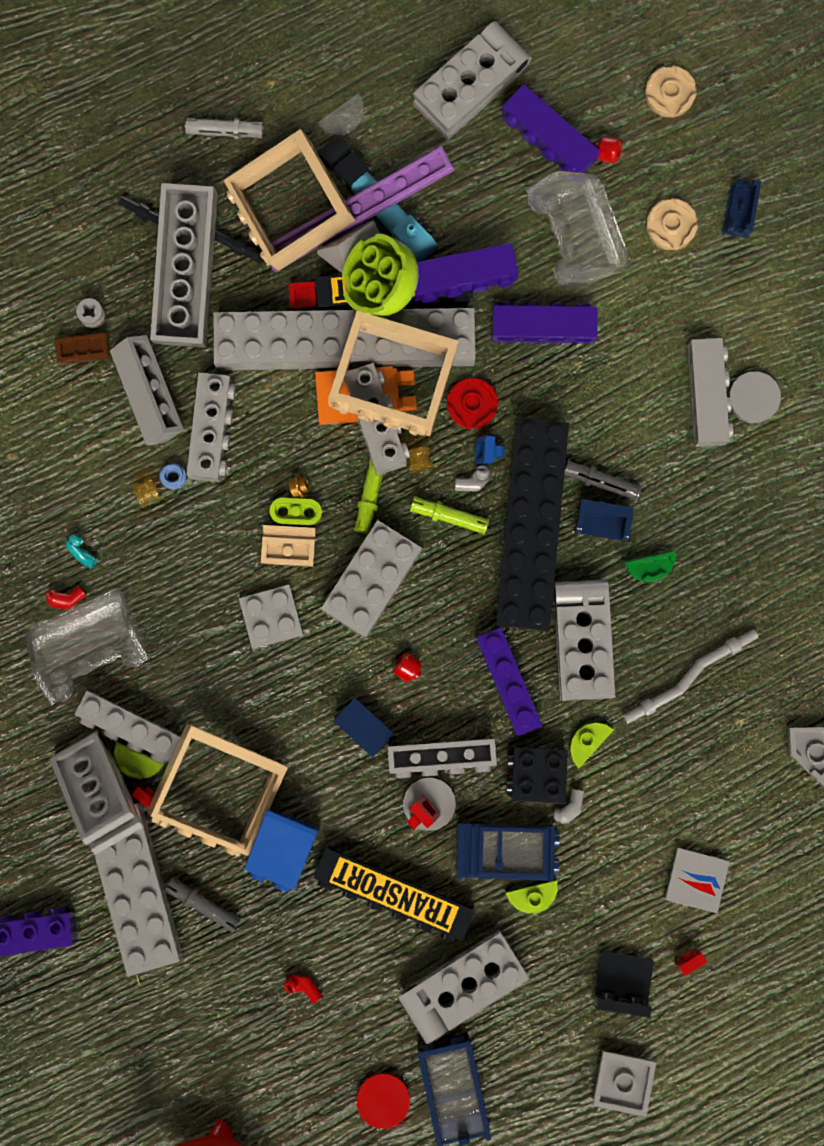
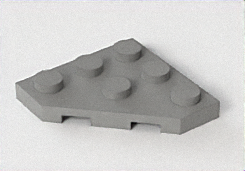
[788,727,824,787]

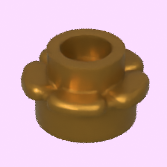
[288,474,310,498]

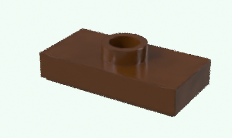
[55,332,110,365]

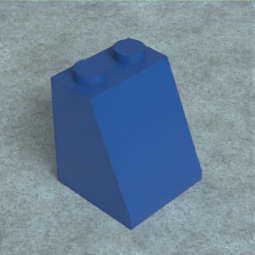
[244,808,320,892]

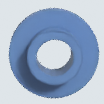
[160,463,186,489]

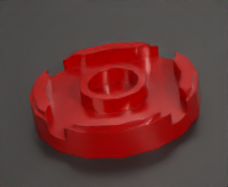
[447,378,498,430]
[357,1072,410,1129]

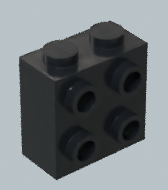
[506,747,568,804]

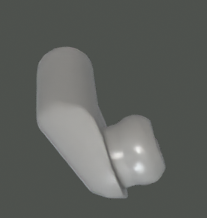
[455,465,491,492]
[553,789,584,824]

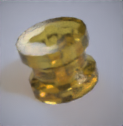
[407,447,433,473]
[131,476,162,508]

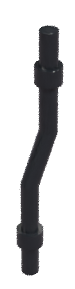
[119,196,263,263]

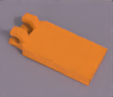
[315,366,417,425]

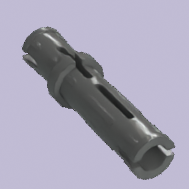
[564,459,642,501]
[164,876,242,933]

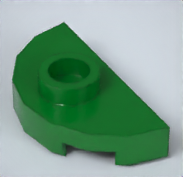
[623,550,676,583]

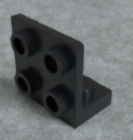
[593,951,654,1018]

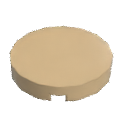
[645,66,696,118]
[646,199,698,250]

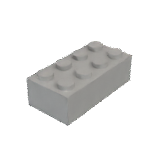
[321,520,422,639]

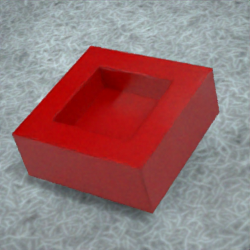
[289,282,317,311]
[132,786,156,808]
[675,949,708,976]

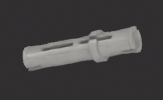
[185,118,264,139]

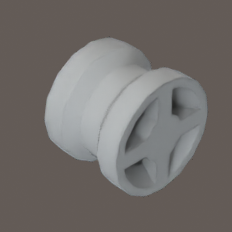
[76,298,106,329]

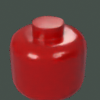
[595,136,622,163]
[392,652,421,682]

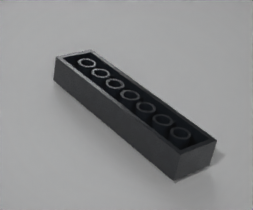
[495,417,569,633]

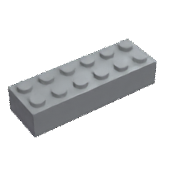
[150,183,218,348]
[94,803,184,977]

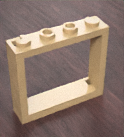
[223,129,356,271]
[328,311,459,436]
[147,723,288,857]

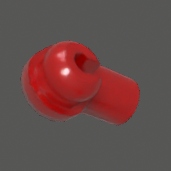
[46,586,87,610]
[284,974,323,1004]

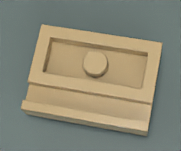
[261,525,316,567]

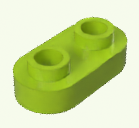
[270,498,322,526]

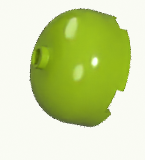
[342,234,419,317]

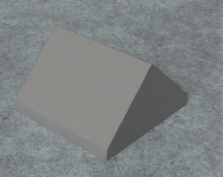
[317,221,380,273]

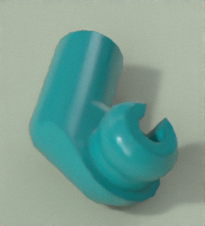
[65,533,98,569]

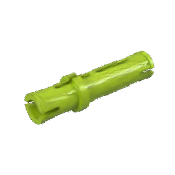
[354,458,383,534]
[410,496,489,535]

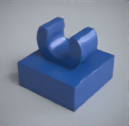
[474,435,505,465]

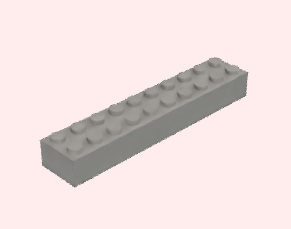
[214,308,475,371]

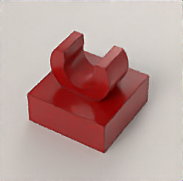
[407,795,441,829]

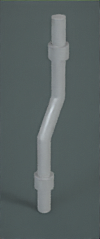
[622,629,759,724]

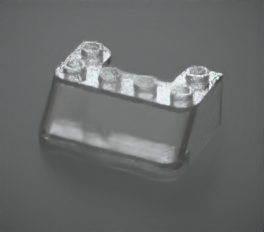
[526,170,631,286]
[26,590,149,705]

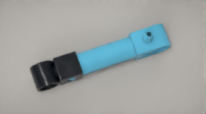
[317,135,438,262]

